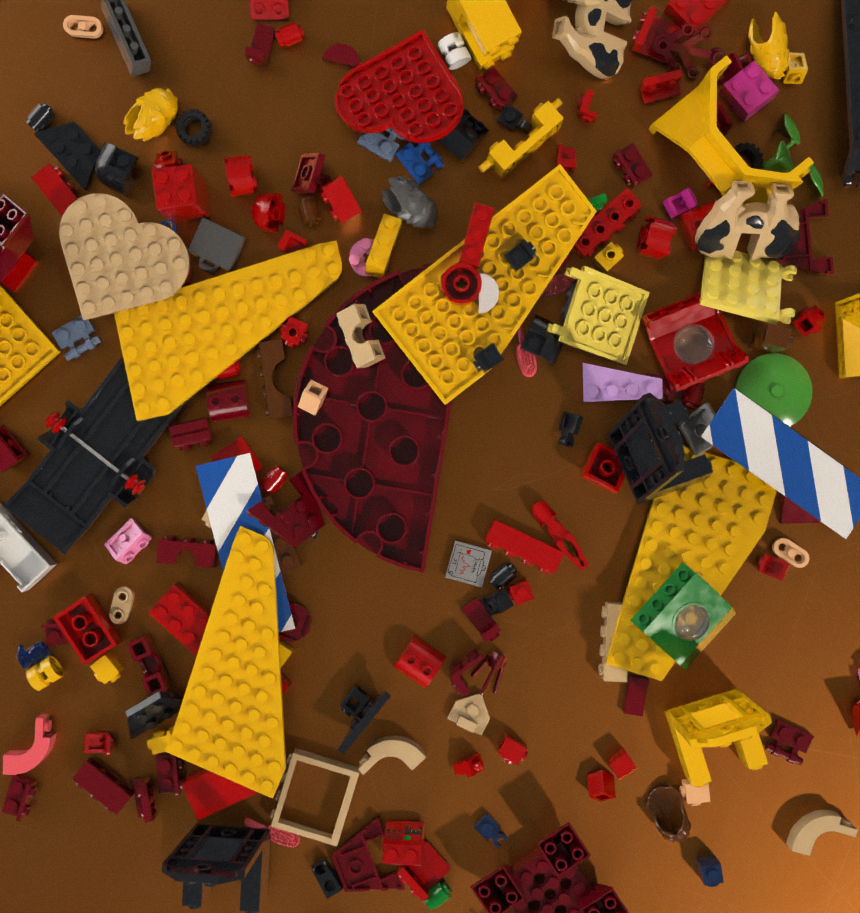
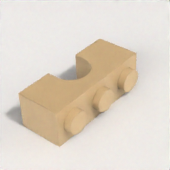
[336,304,385,368]

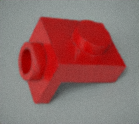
[577,89,598,123]
[757,554,790,581]
[83,731,114,755]

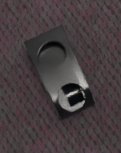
[311,857,343,899]

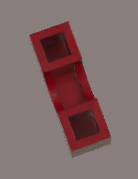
[156,535,218,568]
[127,633,172,697]

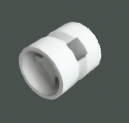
[438,32,471,70]

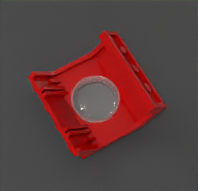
[642,292,749,391]

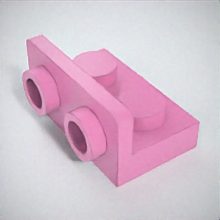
[104,518,152,564]

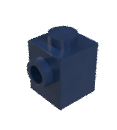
[697,856,724,887]

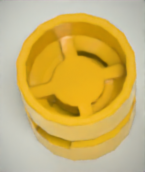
[26,656,64,691]

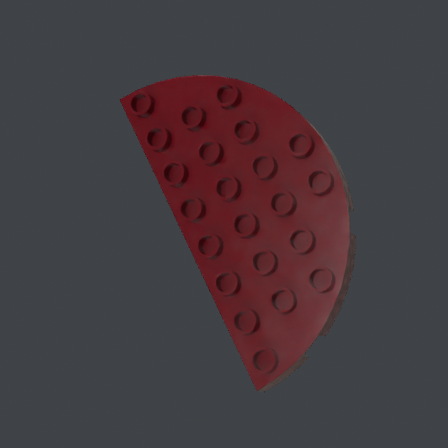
[293,263,452,573]

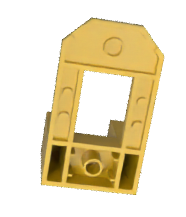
[446,0,522,70]
[665,688,772,788]

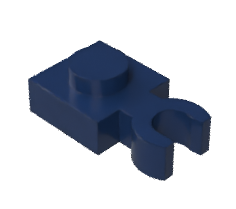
[474,812,508,848]

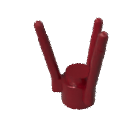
[471,651,507,696]

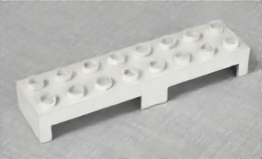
[0,503,57,592]

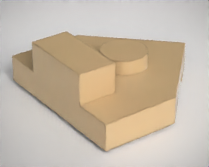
[447,692,490,736]

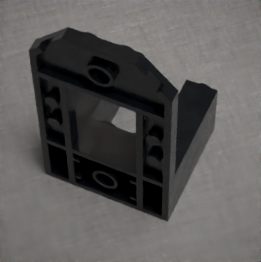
[607,393,713,504]
[162,823,271,913]

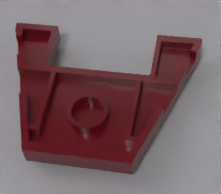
[772,199,834,275]
[246,471,325,548]
[331,817,405,892]

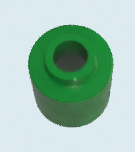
[424,881,452,910]

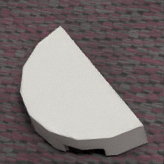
[479,273,499,313]

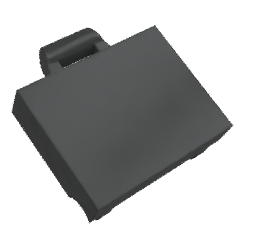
[188,217,246,275]

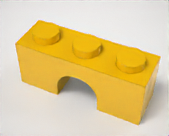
[365,214,402,278]

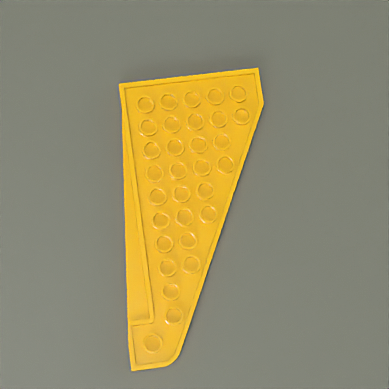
[114,240,343,421]
[165,526,286,799]

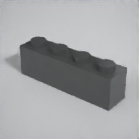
[101,0,151,77]

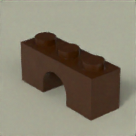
[748,324,793,354]

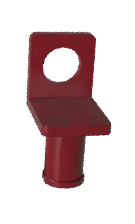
[706,51,753,86]

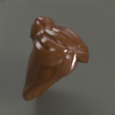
[646,786,691,843]

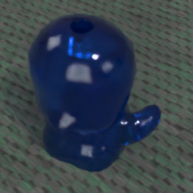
[16,641,50,670]

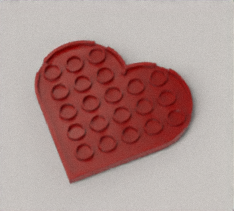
[335,29,464,143]

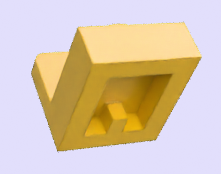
[783,52,808,84]

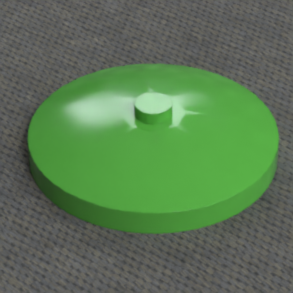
[734,353,813,427]

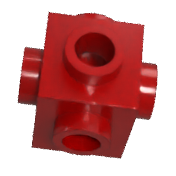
[153,150,183,169]
[793,304,827,338]
[279,317,310,348]

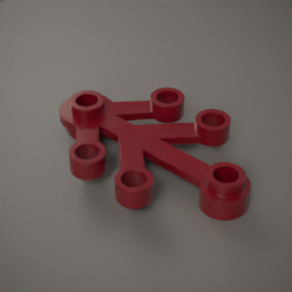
[652,22,726,79]

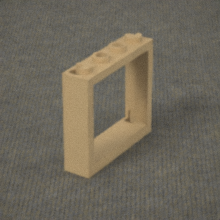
[270,748,360,846]

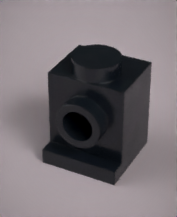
[480,588,514,617]
[340,684,370,717]

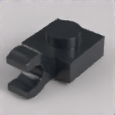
[497,104,532,135]
[559,411,583,448]

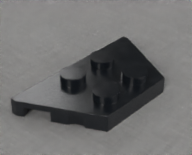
[34,122,100,190]
[125,691,183,739]
[337,691,391,754]

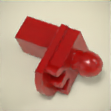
[452,753,484,777]

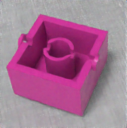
[719,61,779,122]

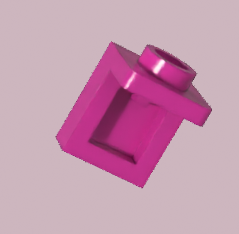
[663,187,698,219]

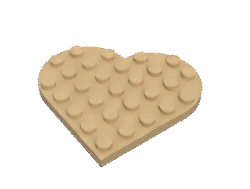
[59,193,190,321]

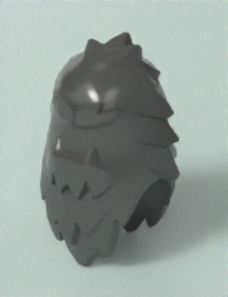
[382,176,439,229]

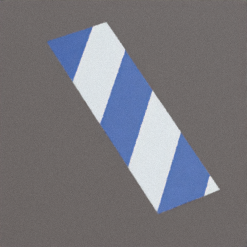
[701,388,860,539]
[196,453,295,632]

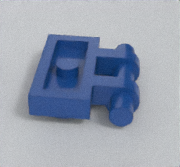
[395,142,444,186]

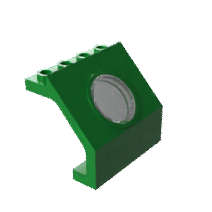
[630,562,736,670]

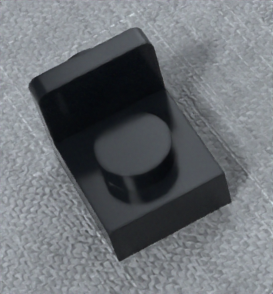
[504,239,536,272]
[472,343,504,373]

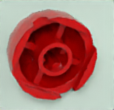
[250,192,286,232]

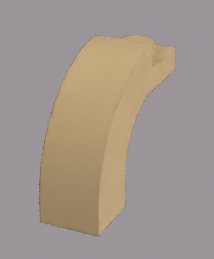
[358,735,426,775]
[786,810,858,856]

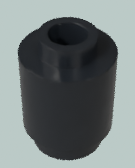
[25,102,54,132]
[489,562,517,590]

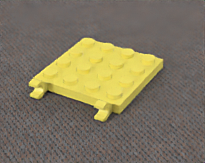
[700,251,797,325]
[547,266,650,365]

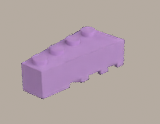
[583,363,663,402]

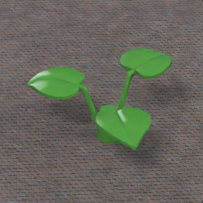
[762,113,823,197]

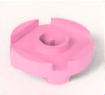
[349,238,374,277]

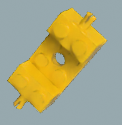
[478,98,564,179]

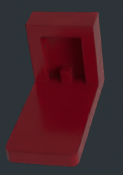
[244,23,276,66]
[462,598,501,642]

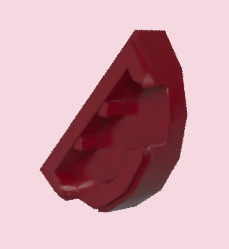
[322,43,360,68]

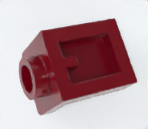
[41,618,68,646]

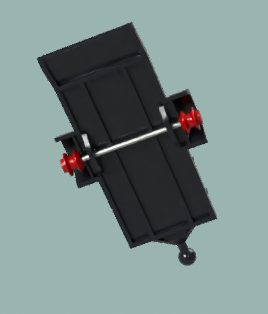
[4,356,187,555]

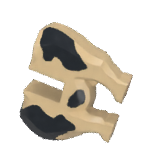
[552,0,632,79]
[695,181,800,260]

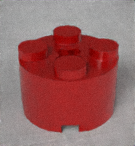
[224,154,257,197]
[636,216,677,260]
[441,263,482,306]

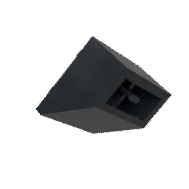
[438,108,489,161]

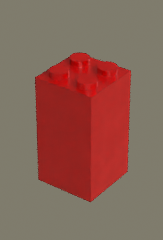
[151,164,211,223]
[182,768,258,820]

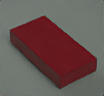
[623,675,649,717]

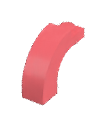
[3,714,56,775]

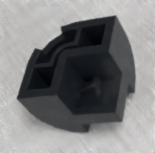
[95,142,139,197]
[520,314,564,366]

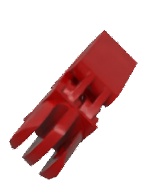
[531,501,589,570]

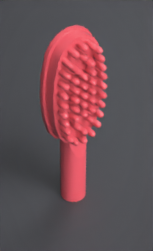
[541,267,593,298]
[516,324,537,377]
[243,818,300,847]

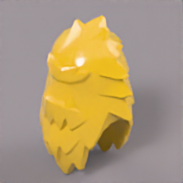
[748,12,790,79]
[123,88,178,142]

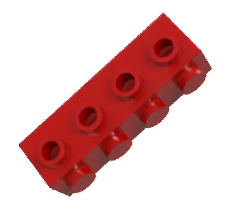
[572,188,642,259]

